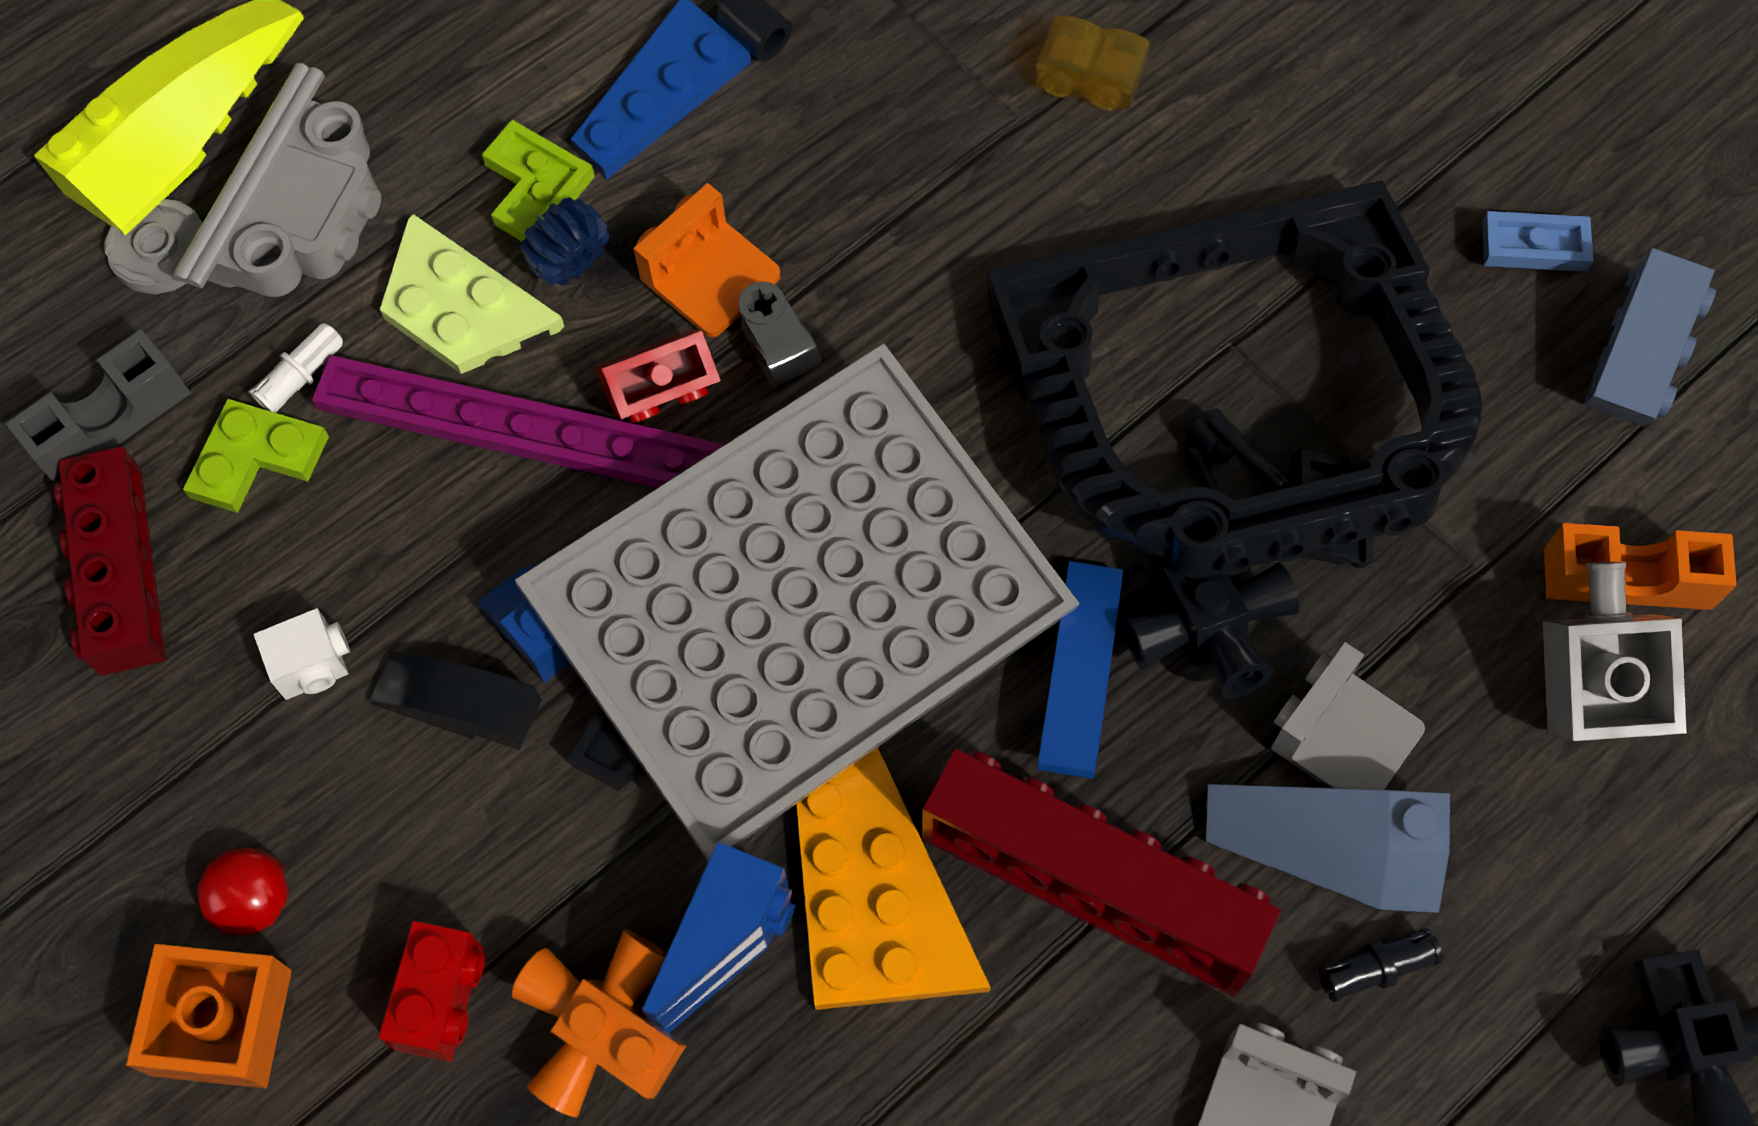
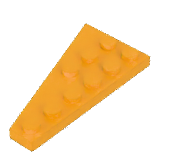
[796,747,991,1010]

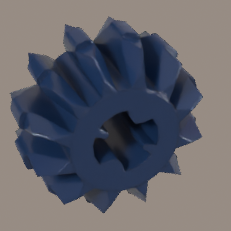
[520,197,610,286]

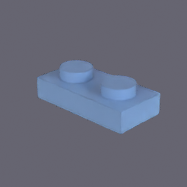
[1482,211,1593,272]

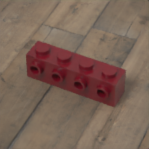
[54,446,166,676]

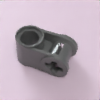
[739,282,822,388]

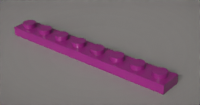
[312,355,725,488]

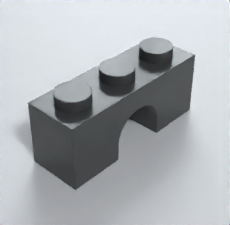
[5,329,191,483]

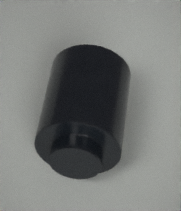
[717,0,792,61]

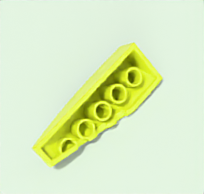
[34,0,304,236]

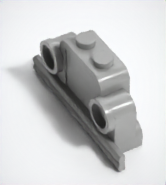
[172,63,381,297]

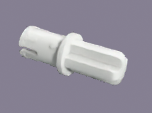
[248,323,343,413]

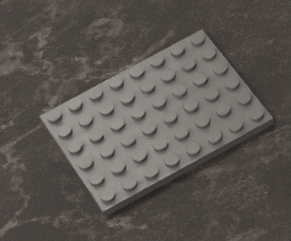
[515,344,1080,862]

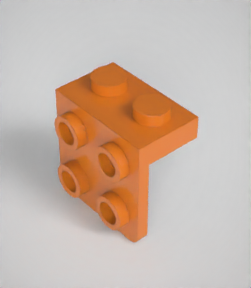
[633,183,780,338]

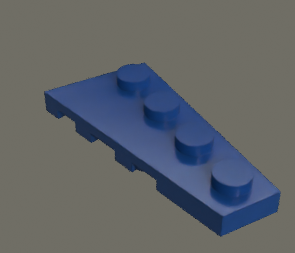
[571,0,751,180]

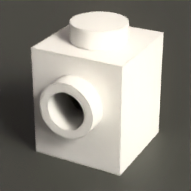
[254,608,350,700]

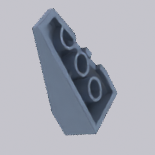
[1205,784,1450,913]

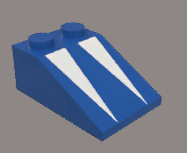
[642,842,795,1033]

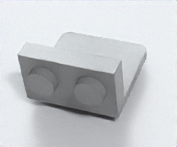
[1271,642,1425,790]
[1198,1022,1356,1126]

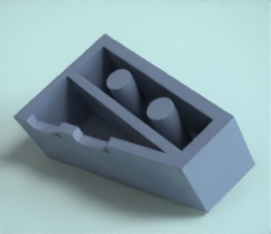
[1583,248,1716,427]

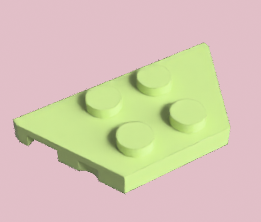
[380,214,564,374]

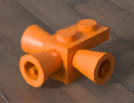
[512,929,687,1117]

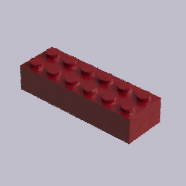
[922,748,1282,998]

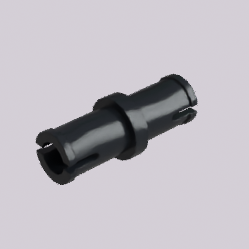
[1318,927,1443,1002]

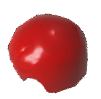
[198,847,289,936]

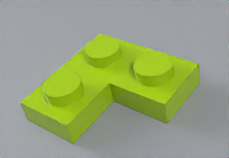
[482,120,595,241]
[183,399,329,513]

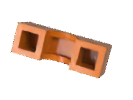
[1544,523,1737,610]

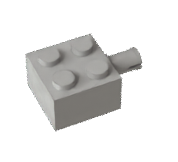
[1543,562,1687,741]

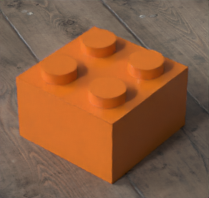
[126,944,292,1089]

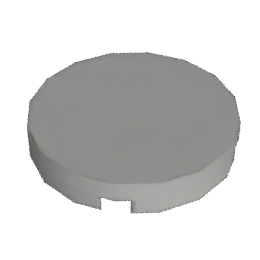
[104,199,202,294]

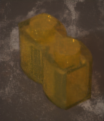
[1036,16,1150,110]

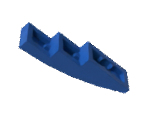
[1037,561,1123,779]

